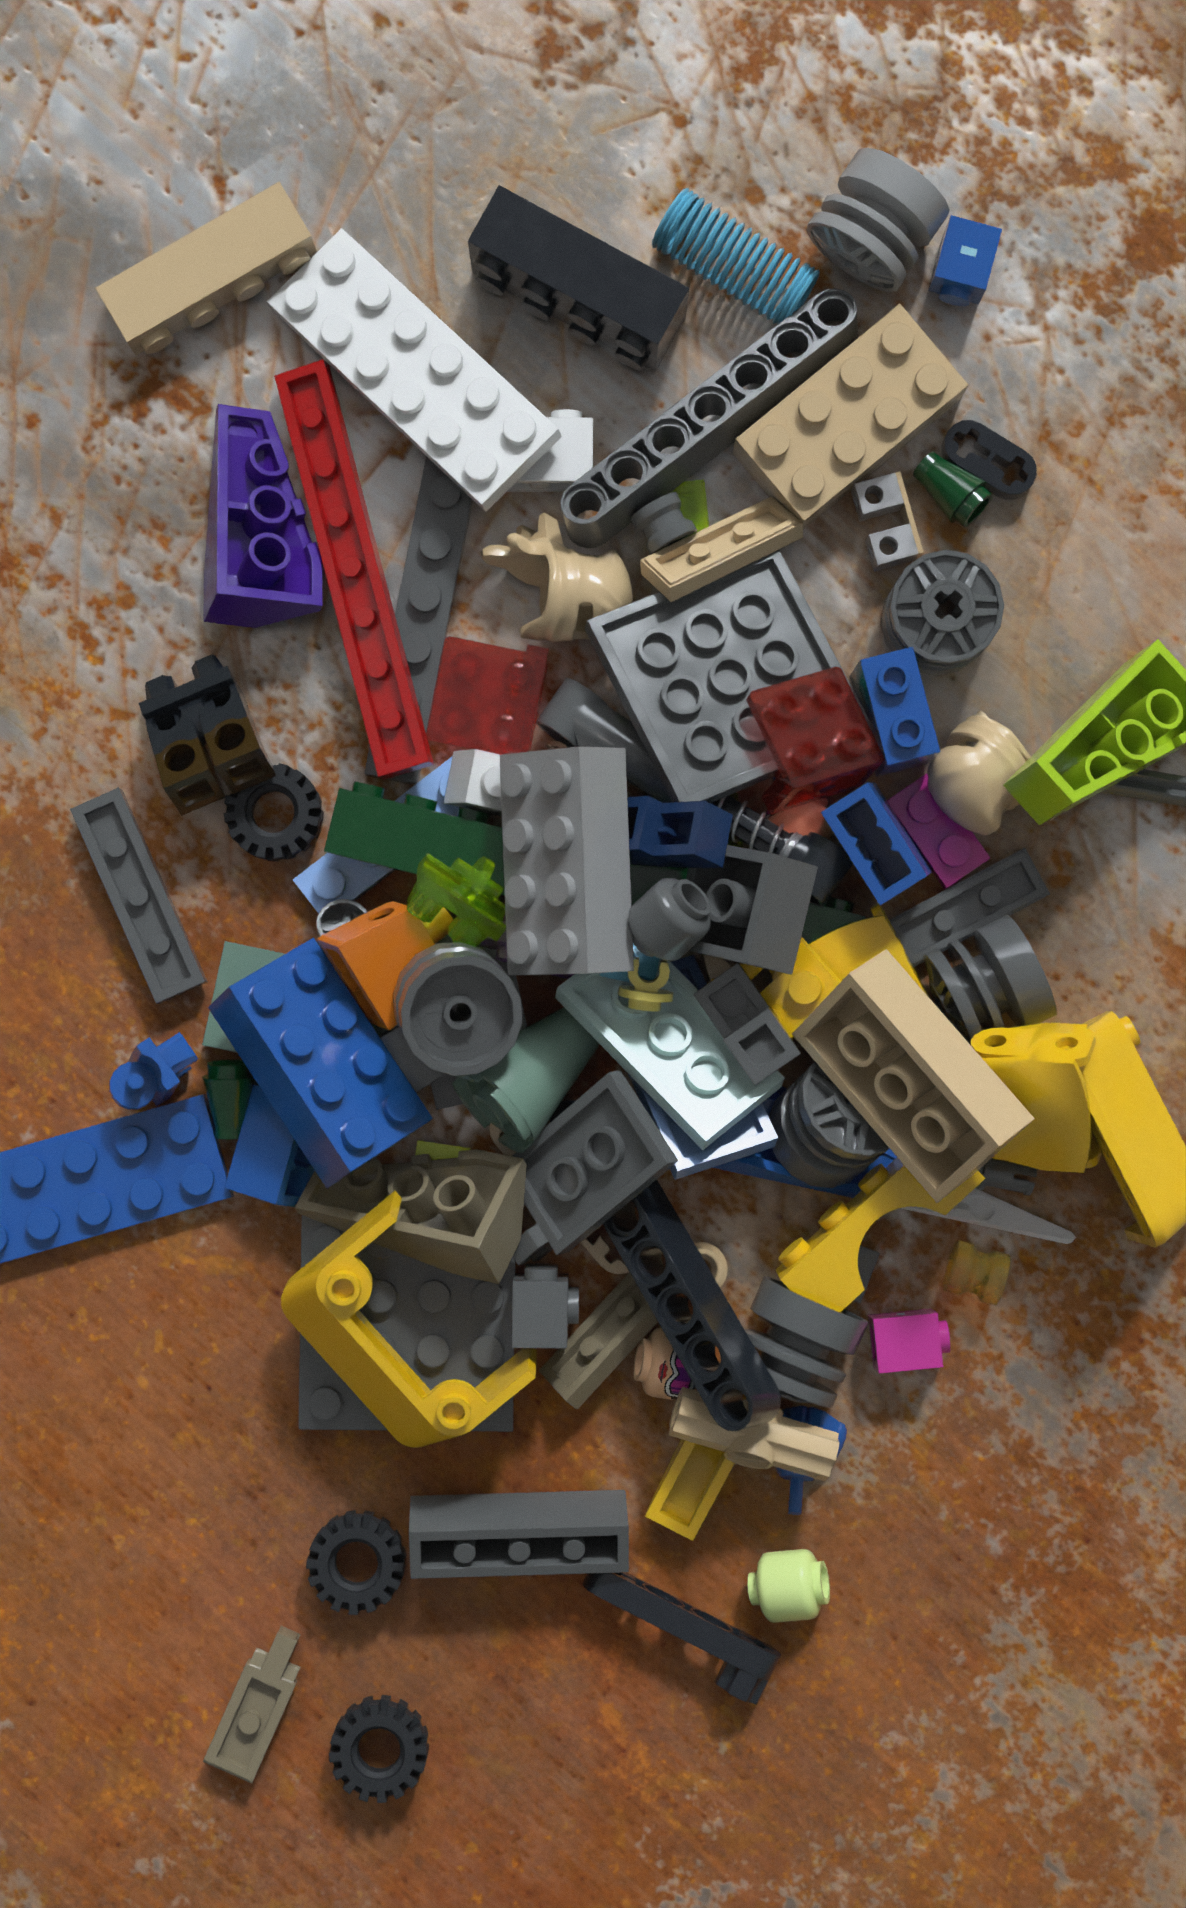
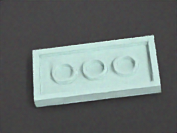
[555,959,785,1150]

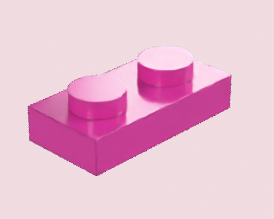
[887,773,990,890]

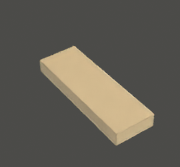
[640,496,803,602]

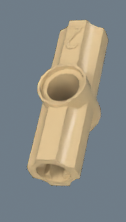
[669,1387,840,1481]

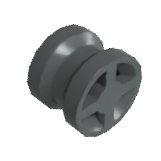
[630,492,697,555]

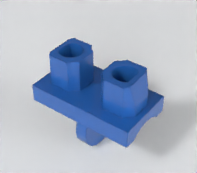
[109,1032,198,1109]

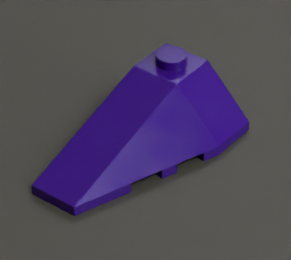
[203,404,323,628]

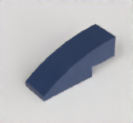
[627,796,733,868]

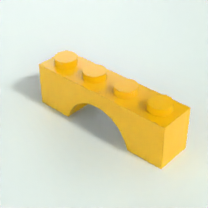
[775,1157,985,1312]

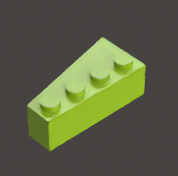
[1003,639,1186,825]

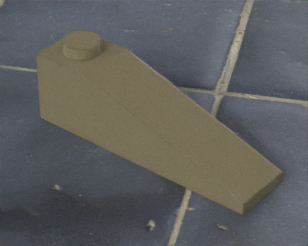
[294,1149,527,1284]

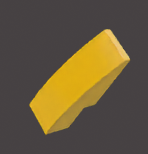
[645,1394,746,1541]

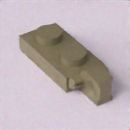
[203,1625,301,1783]

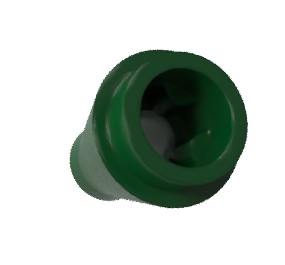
[913,451,993,527]
[202,1059,255,1139]

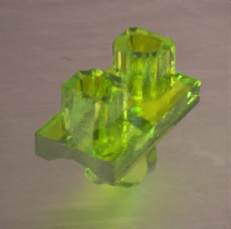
[407,853,506,947]

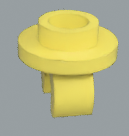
[618,957,674,1012]

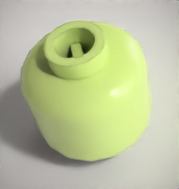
[748,1549,830,1623]

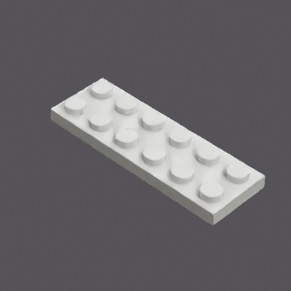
[267,228,562,512]

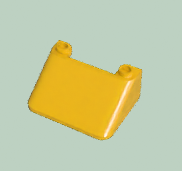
[1060,1011,1186,1248]

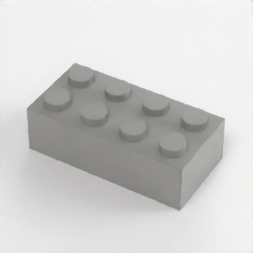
[500,747,634,975]

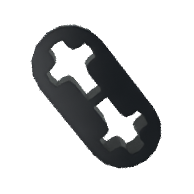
[941,420,1037,500]

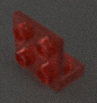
[426,636,550,755]
[746,667,885,815]

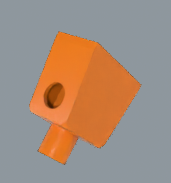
[317,901,456,1030]

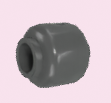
[628,878,711,961]

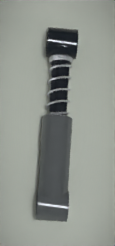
[536,678,853,907]

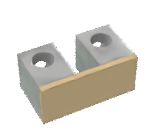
[851,471,924,572]

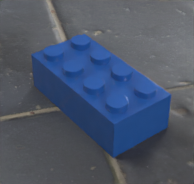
[208,937,433,1189]

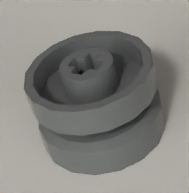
[393,942,522,1076]

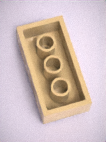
[732,304,969,530]
[792,949,1035,1203]

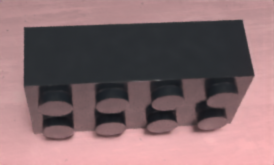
[468,185,689,372]

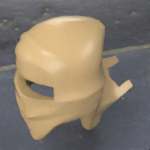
[481,513,633,643]
[927,711,1055,836]

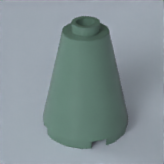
[451,1007,599,1152]

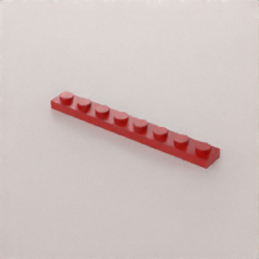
[274,359,434,780]

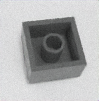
[686,845,818,975]

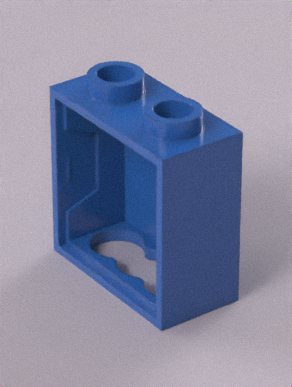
[850,647,941,777]

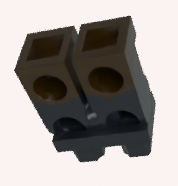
[139,654,277,816]

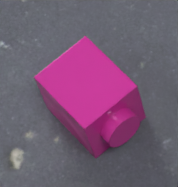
[868,1308,950,1374]

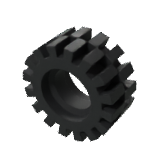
[223,763,324,862]
[306,1510,406,1615]
[329,1695,429,1803]

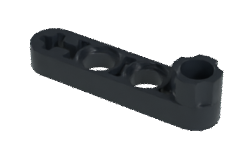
[582,1572,781,1705]

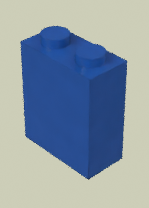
[821,782,932,906]

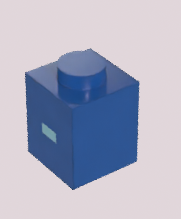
[928,215,1002,307]

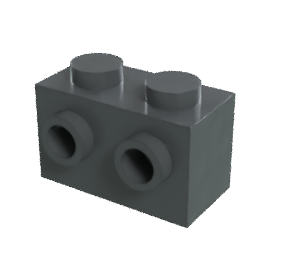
[512,1263,579,1348]

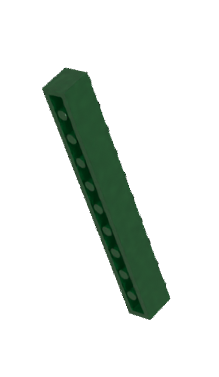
[324,781,866,944]

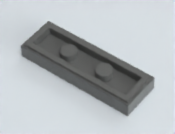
[890,848,1050,967]

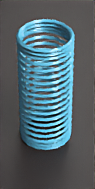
[652,188,820,325]

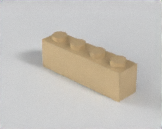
[95,181,317,356]

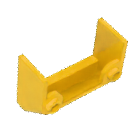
[281,1191,537,1448]

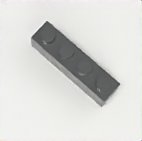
[409,1490,629,1579]

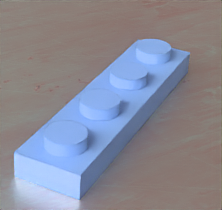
[293,756,458,913]

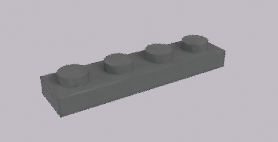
[70,787,208,1004]

